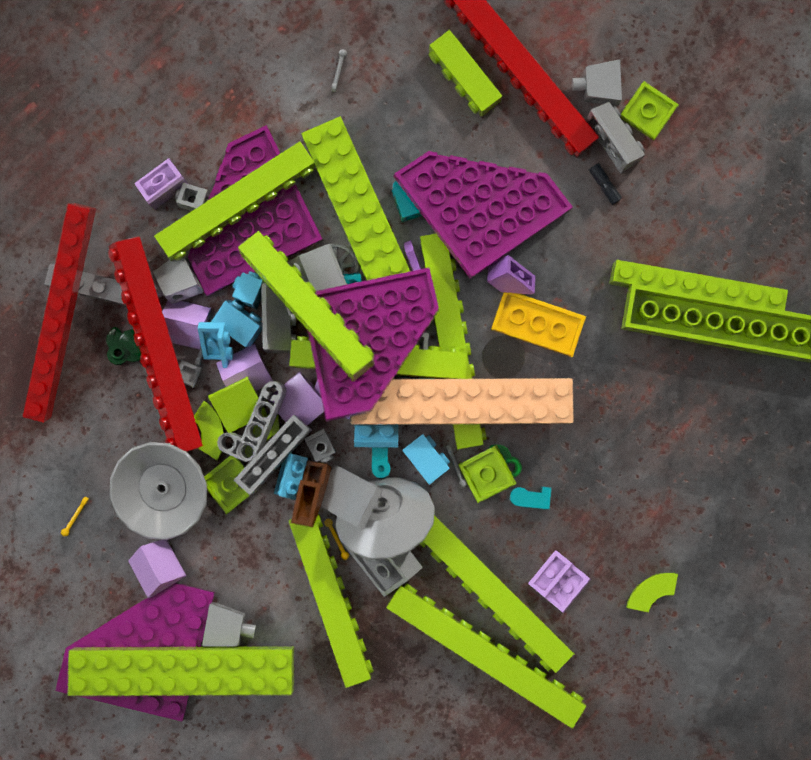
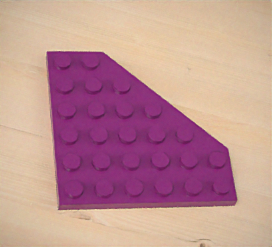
[188,125,323,296]
[393,151,573,279]
[308,268,439,421]
[55,583,215,722]

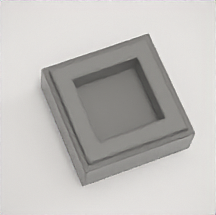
[179,360,203,388]

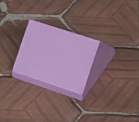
[134,158,188,210]
[162,301,211,350]
[216,344,273,391]
[129,540,186,598]

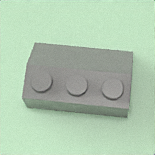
[586,102,645,174]
[287,244,347,291]
[262,284,297,353]
[344,545,423,597]

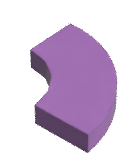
[404,240,422,271]

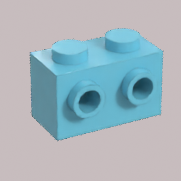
[232,271,265,310]
[211,299,262,347]
[402,434,450,484]

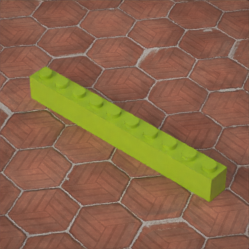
[420,234,487,450]
[419,515,574,673]
[386,584,586,729]

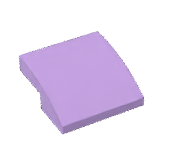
[268,371,324,425]
[528,550,591,613]

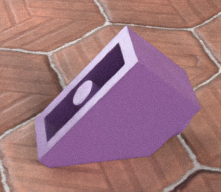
[487,255,535,295]

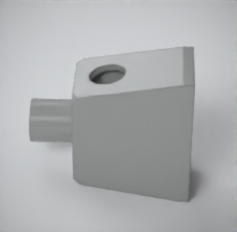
[572,60,622,106]
[154,256,204,303]
[202,602,256,646]

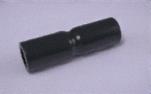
[589,163,622,205]

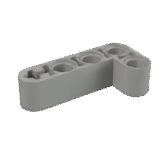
[217,381,286,461]

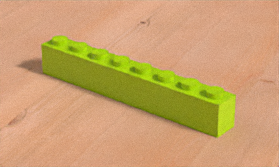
[154,141,315,261]
[238,231,374,382]
[609,260,788,311]
[289,336,467,379]
[288,514,374,688]

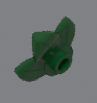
[106,327,141,365]

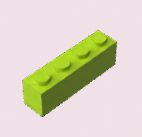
[428,30,502,117]

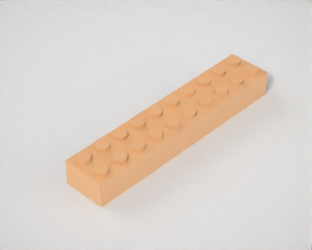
[351,378,573,425]

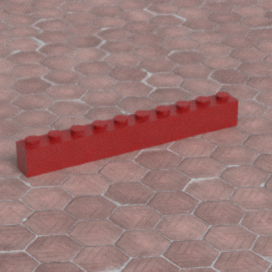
[444,0,599,158]
[23,203,96,423]
[108,236,203,452]

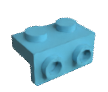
[197,322,233,368]
[354,425,398,447]
[274,453,308,500]

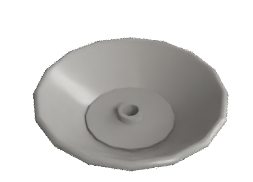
[110,442,207,540]
[335,477,435,559]

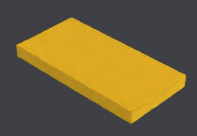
[491,292,586,357]

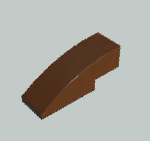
[291,460,332,527]

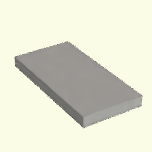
[321,465,383,530]

